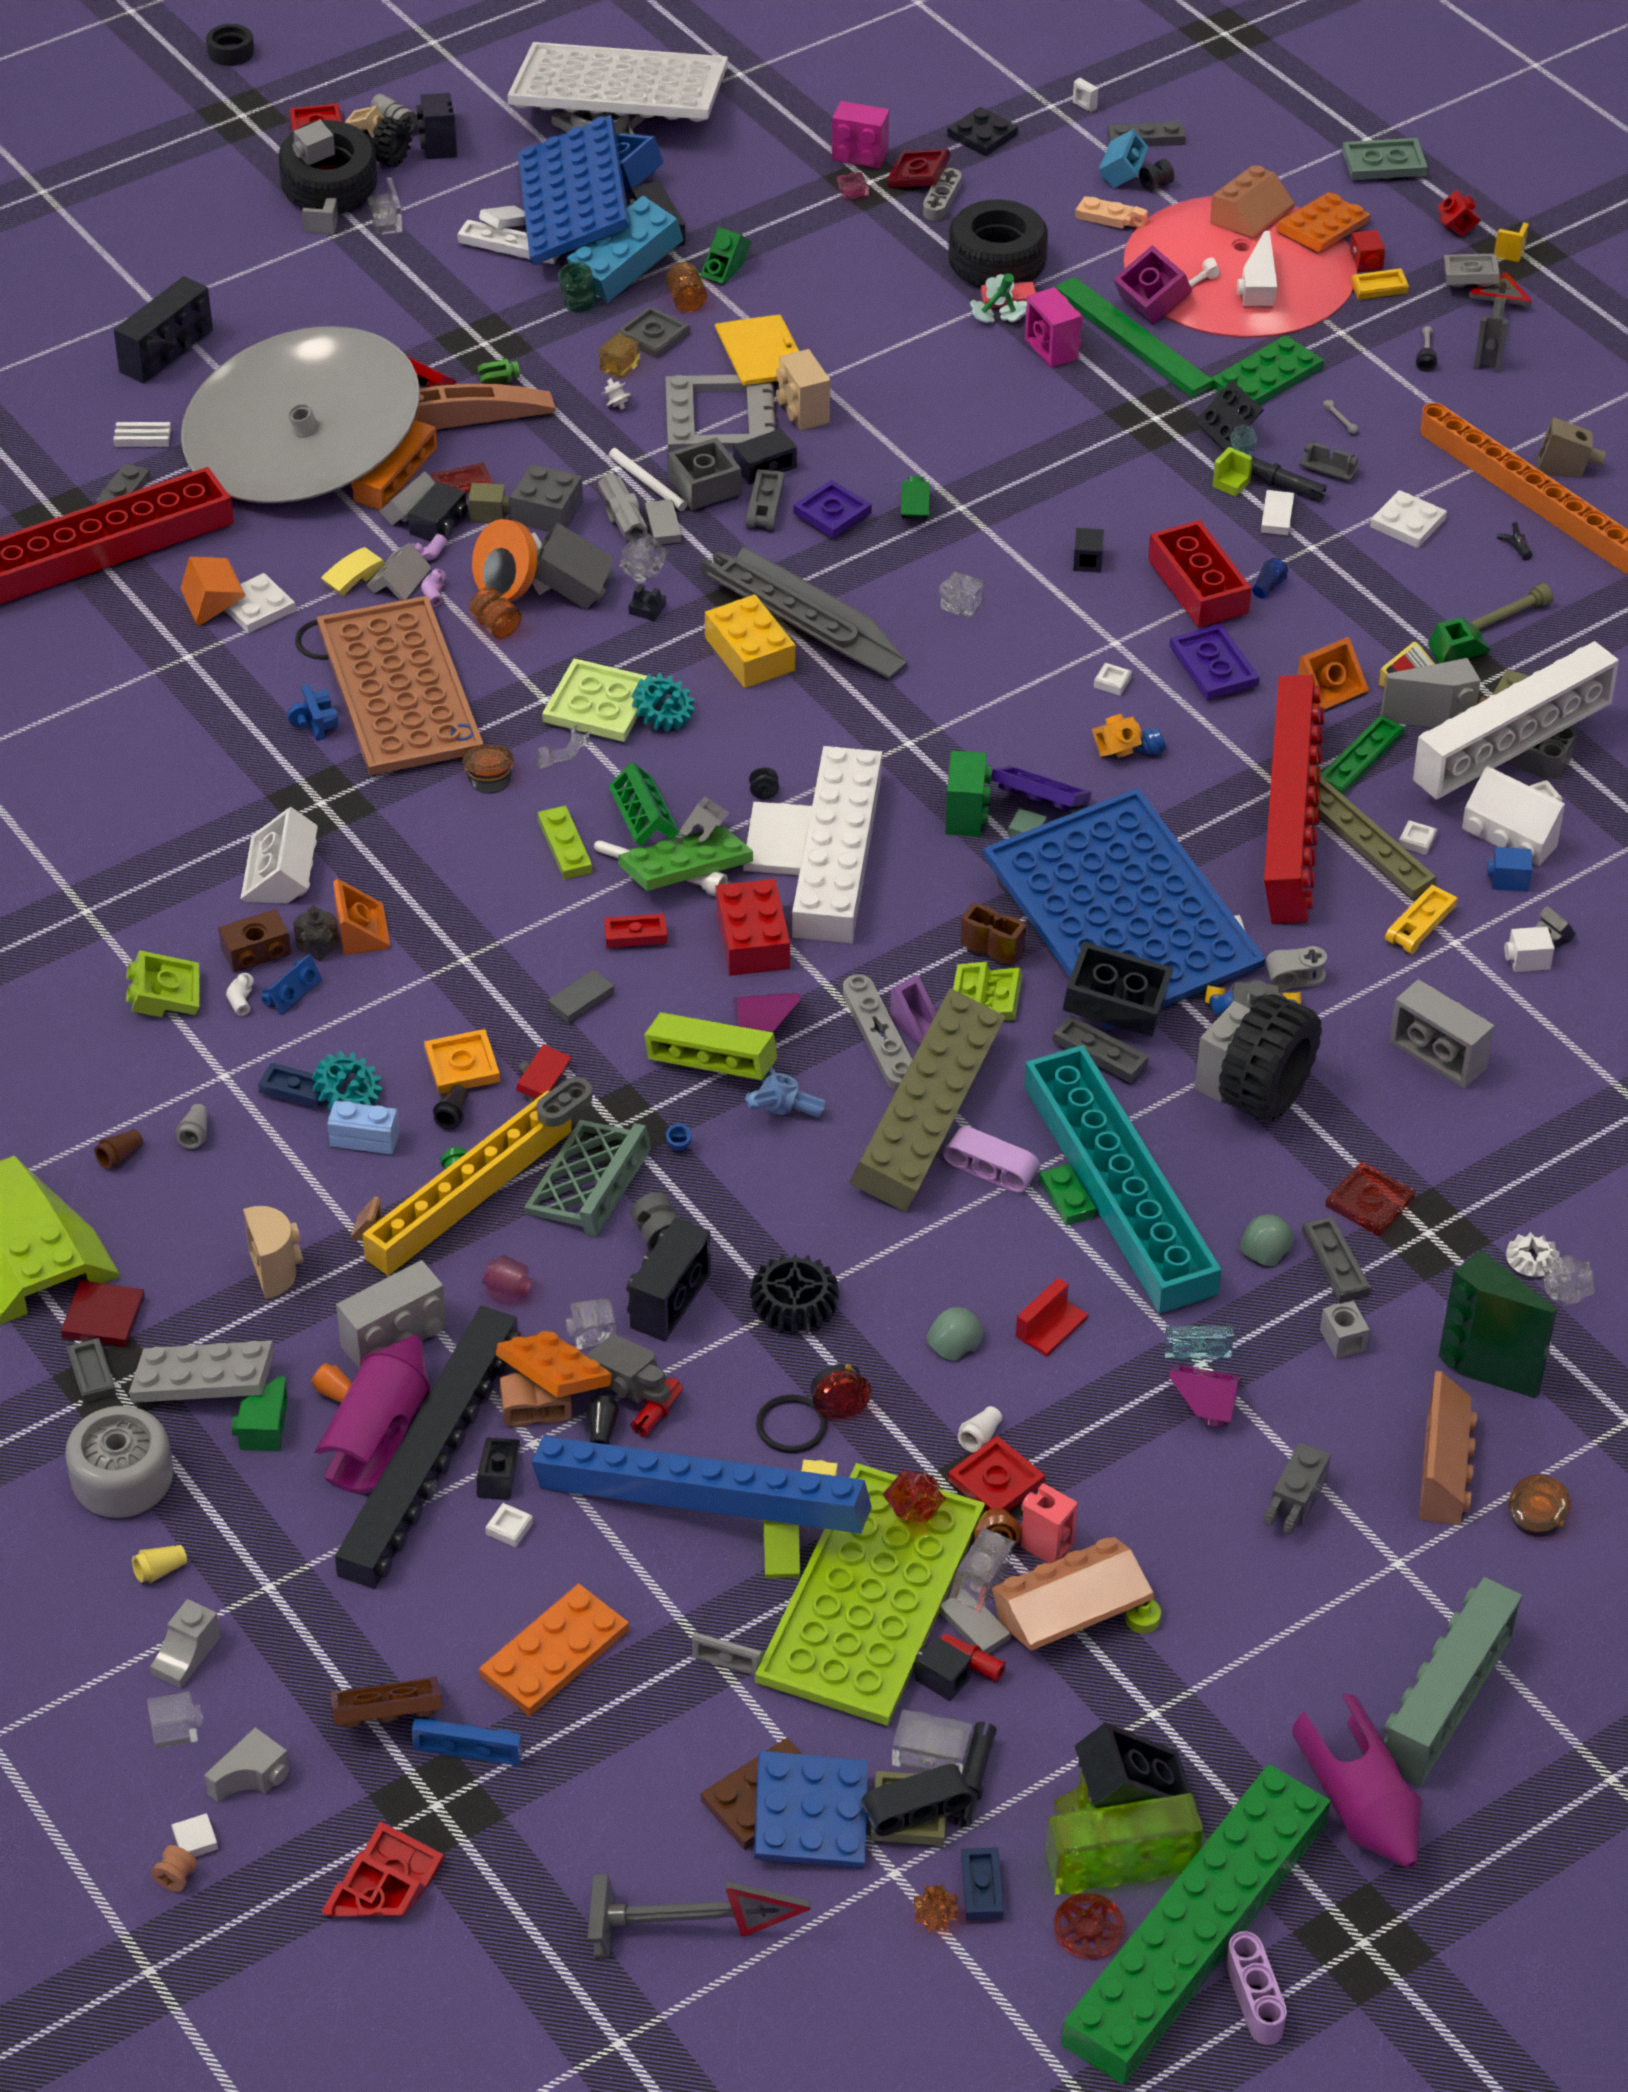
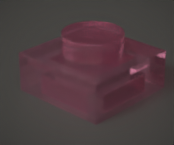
[837,172,869,199]

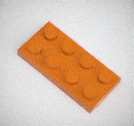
[1276,192,1371,253]
[479,1583,629,1717]

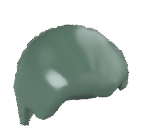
[1239,1214,1294,1266]
[926,1307,984,1361]

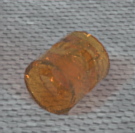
[665,262,707,312]
[469,586,522,639]

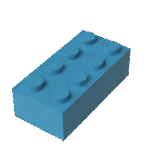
[567,196,683,303]

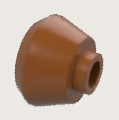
[974,1508,1022,1553]

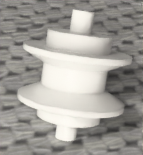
[601,378,631,410]

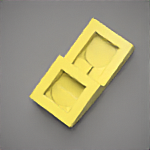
[321,547,385,597]

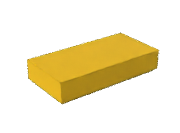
[1351,268,1409,300]

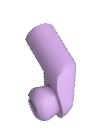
[411,534,447,561]
[421,569,446,607]

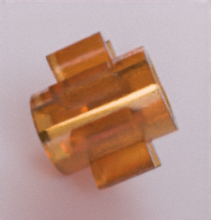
[913,1884,959,1932]

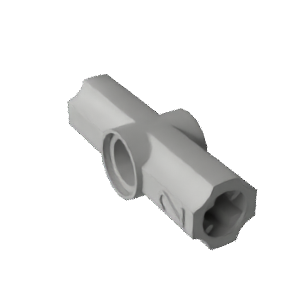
[598,473,647,543]

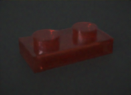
[431,462,492,493]

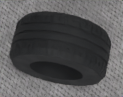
[278,120,377,214]
[948,199,1048,288]

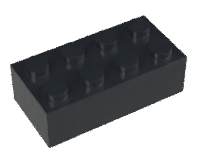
[113,276,213,384]

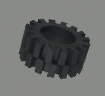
[370,117,412,167]

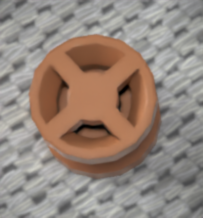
[151,1845,198,1892]

